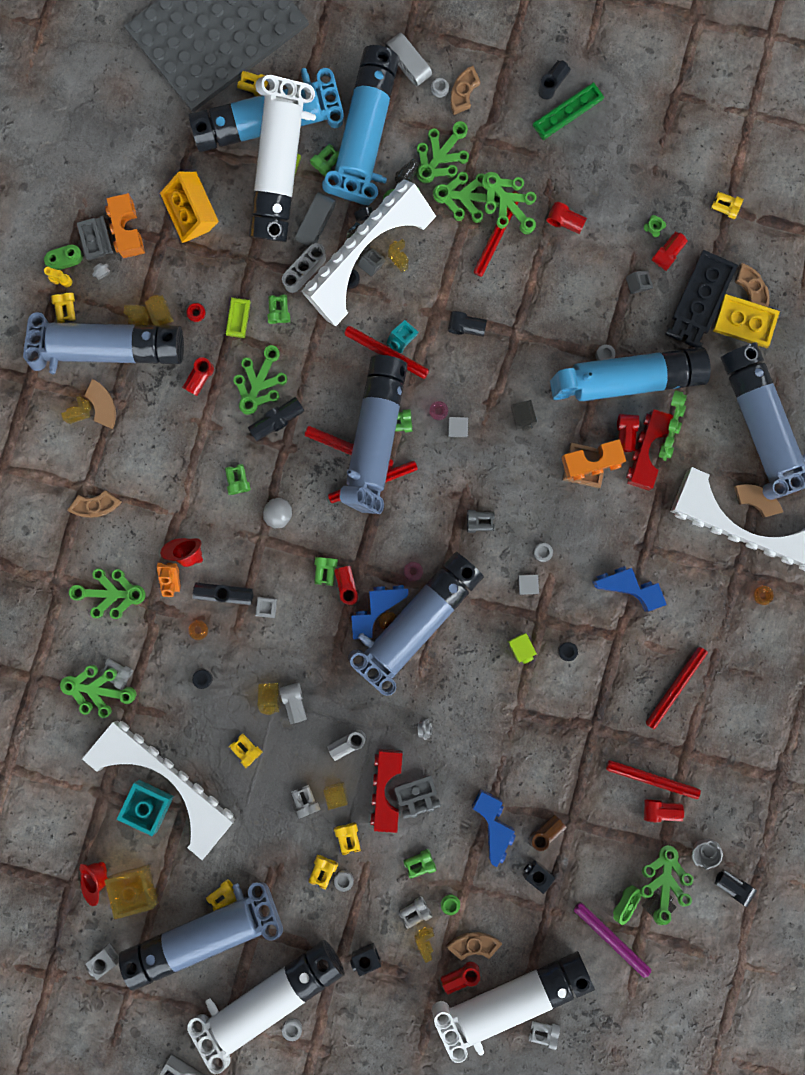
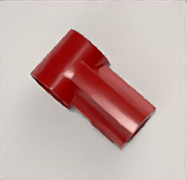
[546,202,587,234]
[651,231,688,271]
[182,357,214,396]
[617,414,639,452]
[334,566,358,605]
[644,799,684,822]
[441,962,480,995]

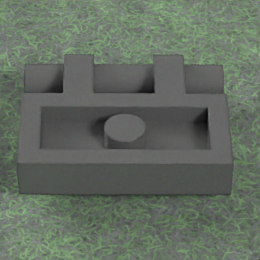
[394,775,441,819]

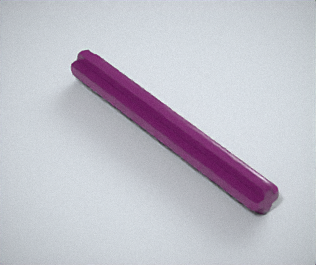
[574,902,652,978]

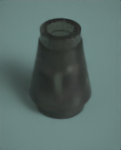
[395,159,420,184]

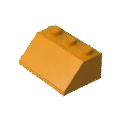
[160,172,219,243]

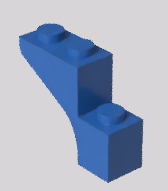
[593,566,667,612]
[352,585,408,639]
[472,789,516,867]

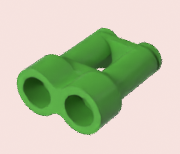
[310,144,339,176]
[267,295,290,324]
[395,409,413,432]
[225,464,251,495]
[314,557,338,586]
[403,849,437,879]

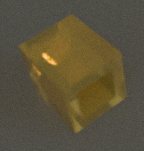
[145,295,174,326]
[324,782,349,810]

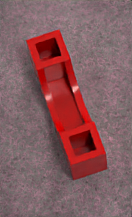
[626,409,674,491]
[370,749,403,833]

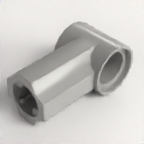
[279,683,307,724]
[327,729,366,761]

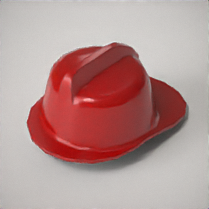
[160,538,203,567]
[79,862,108,906]

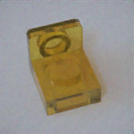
[388,239,409,273]
[124,305,149,325]
[61,396,91,424]
[258,683,279,715]
[415,927,435,963]

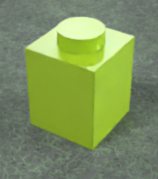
[507,633,537,664]

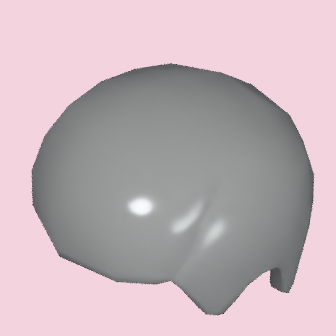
[263,498,292,529]
[692,838,723,870]

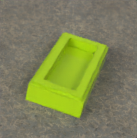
[226,297,251,338]

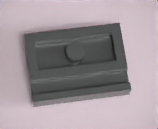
[77,216,114,260]

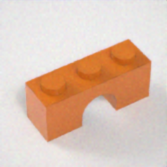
[105,193,145,258]
[561,439,626,481]

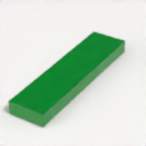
[533,82,604,140]

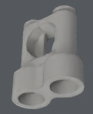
[99,658,133,690]
[291,785,321,819]
[398,896,433,929]
[529,1021,560,1050]

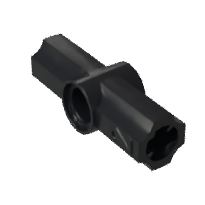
[248,397,305,442]
[193,582,253,605]

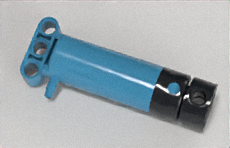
[322,45,399,205]
[188,68,344,152]
[550,347,711,401]

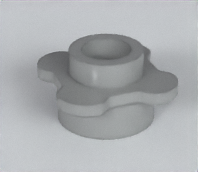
[418,719,432,740]

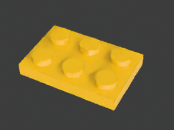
[713,294,780,348]

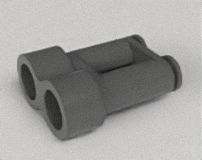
[467,510,495,533]

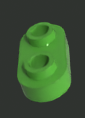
[44,245,83,270]
[613,885,641,925]

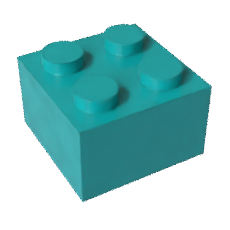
[116,780,174,836]

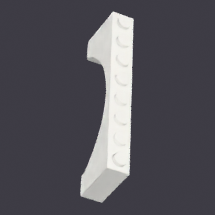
[301,179,436,326]
[670,467,805,571]
[82,721,236,860]

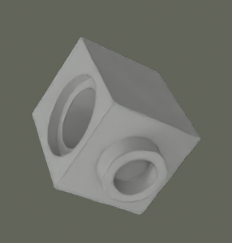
[85,943,119,980]

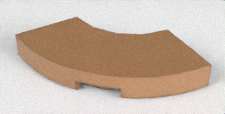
[450,66,480,115]
[735,263,769,307]
[85,379,116,429]
[734,484,783,518]
[67,490,122,518]
[447,932,502,961]

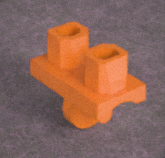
[157,562,181,597]

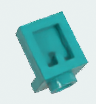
[386,320,419,354]

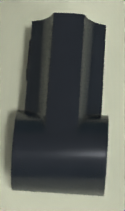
[538,60,571,100]
[447,311,487,337]
[714,869,757,907]

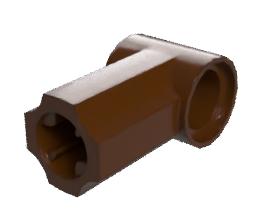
[529,814,567,851]

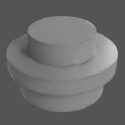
[431,78,449,97]
[92,263,110,280]

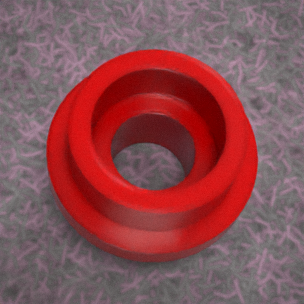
[186,303,206,322]

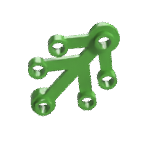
[417,121,469,184]
[433,172,499,223]
[482,172,536,234]
[233,345,288,415]
[659,390,687,461]
[69,569,146,619]
[60,664,136,718]
[640,845,693,925]

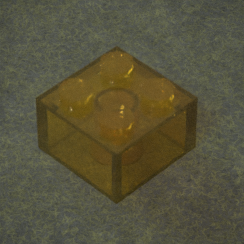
[105,864,158,920]

